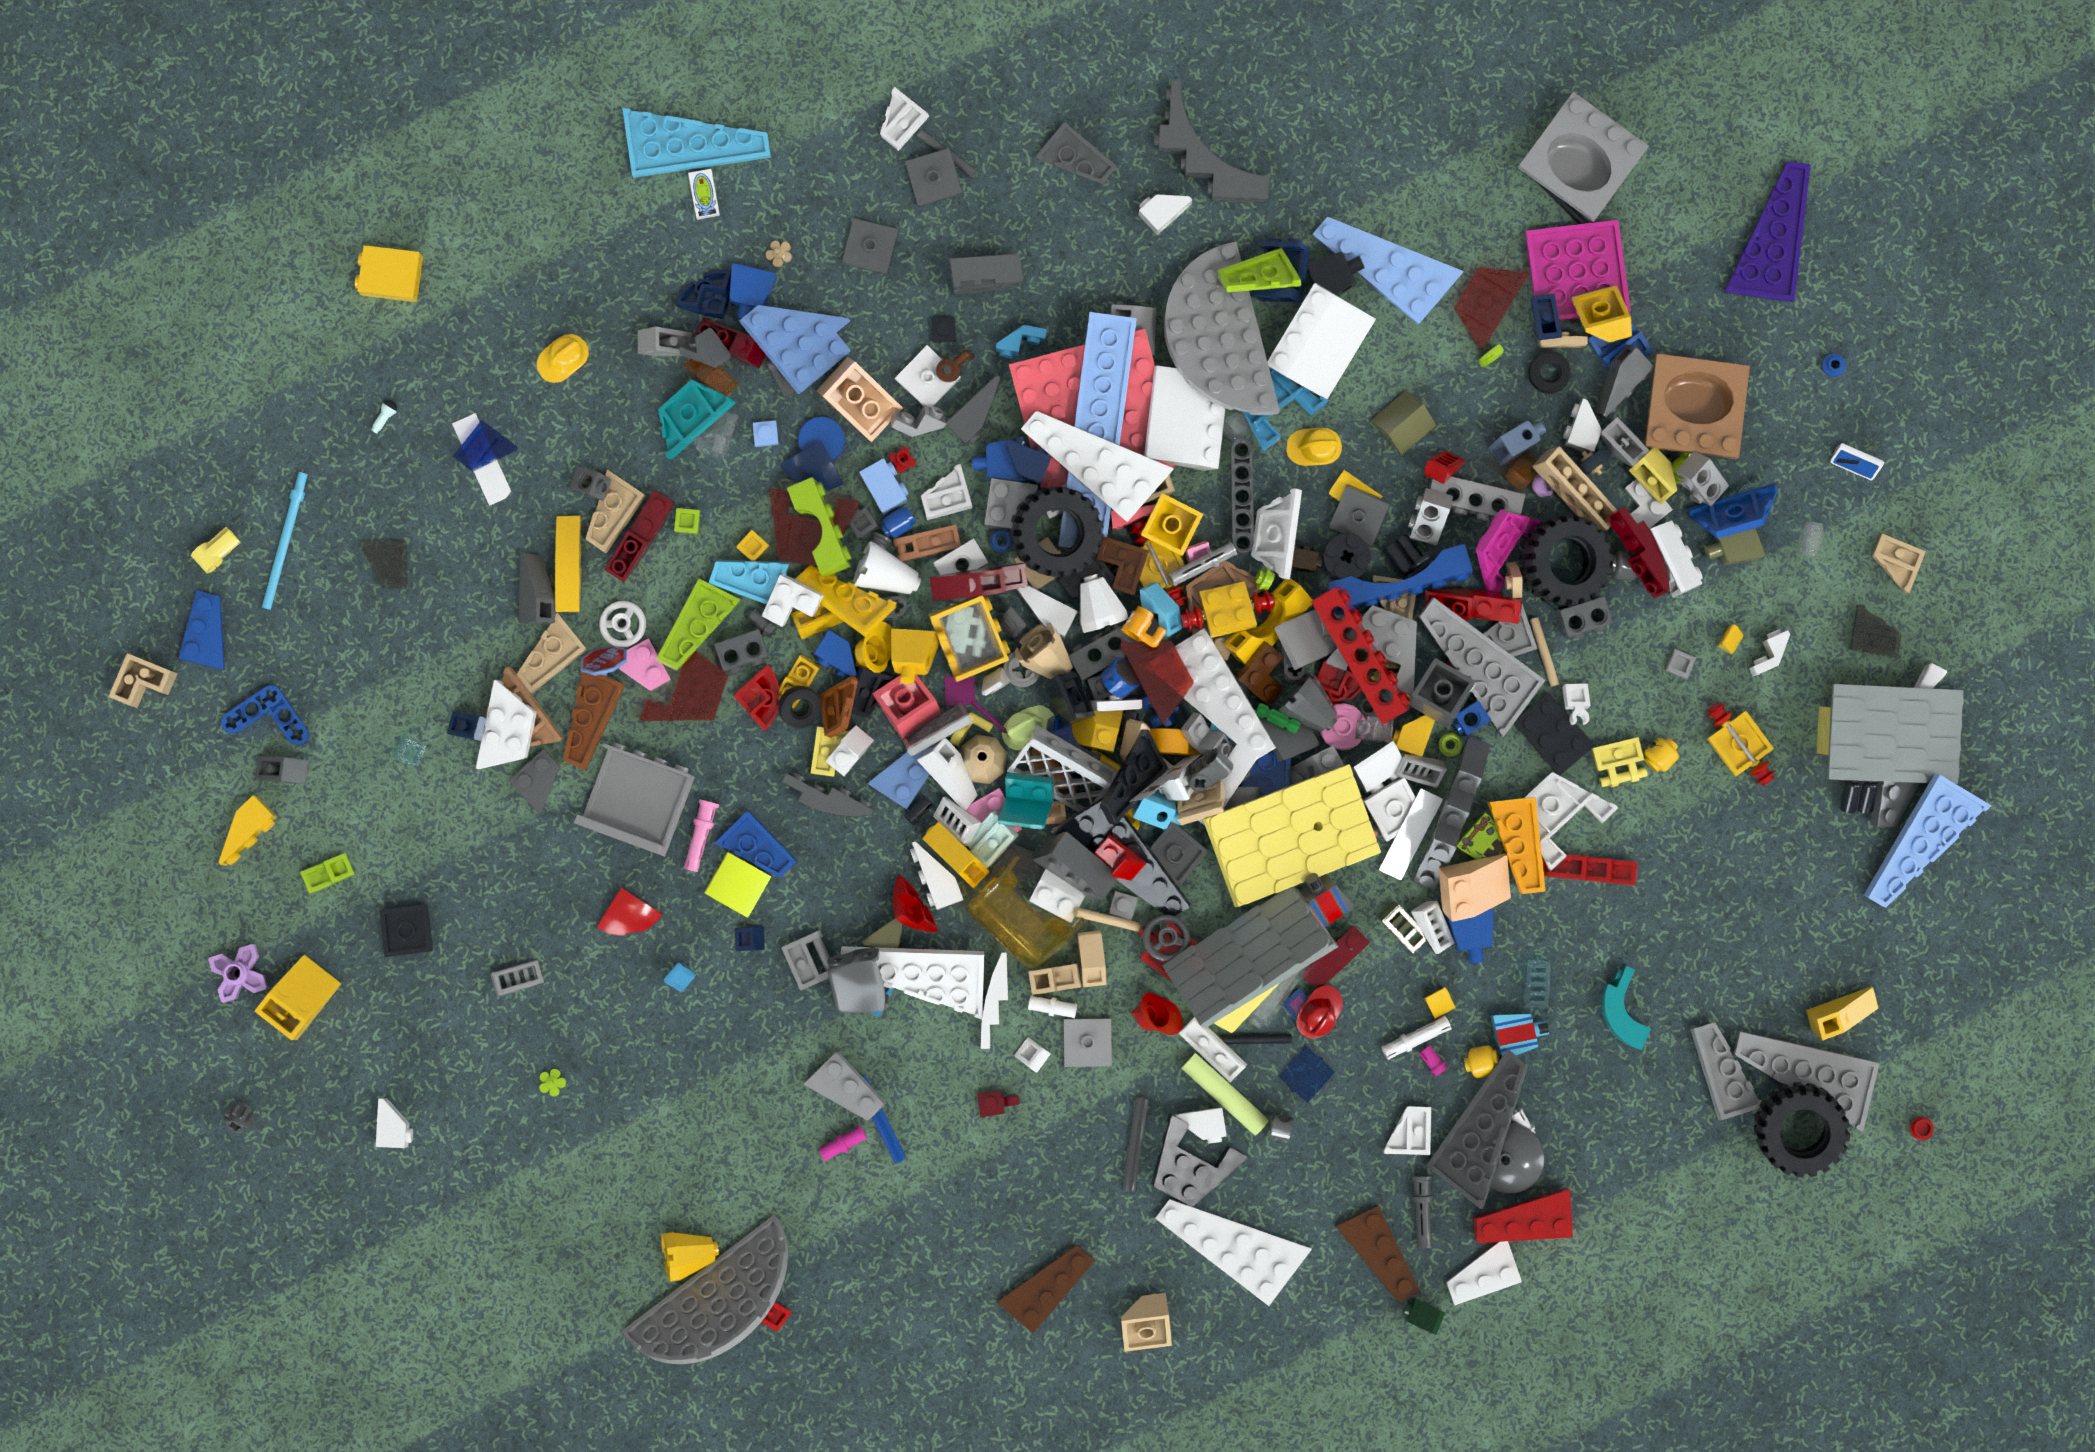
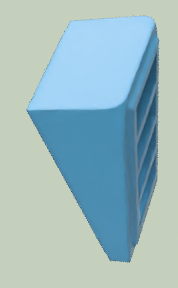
[664,963,696,992]

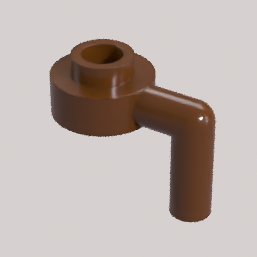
[936,350,975,383]

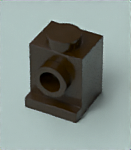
[1291,543,1323,573]

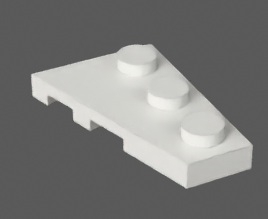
[1446,1241,1522,1305]

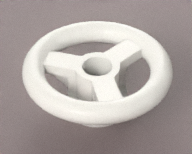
[599,601,646,647]

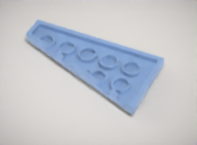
[1312,217,1464,325]
[1864,773,1991,908]

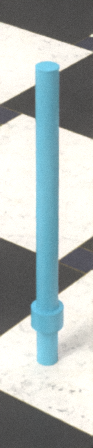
[262,472,308,610]

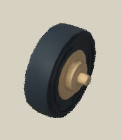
[1578,446,1612,476]

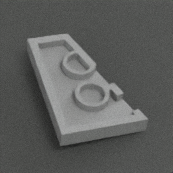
[1483,604,1537,657]

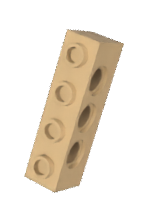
[1532,446,1617,531]

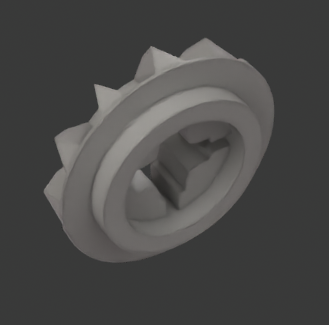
[1004,652,1040,687]

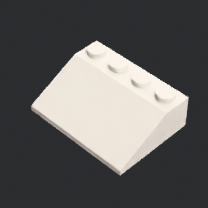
[1268,283,1376,399]
[1144,366,1225,471]

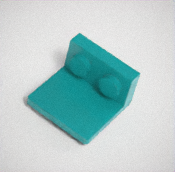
[998,773,1054,829]

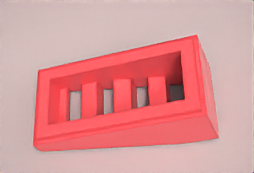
[1110,504,1156,531]

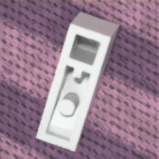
[1016,586,1078,638]

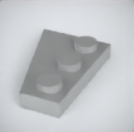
[803,1051,886,1121]

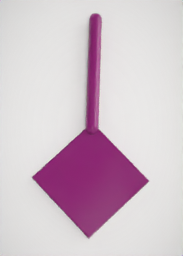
[944,675,1007,733]

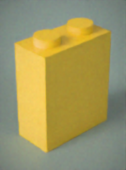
[355,245,423,302]

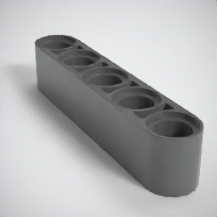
[1230,439,1254,556]

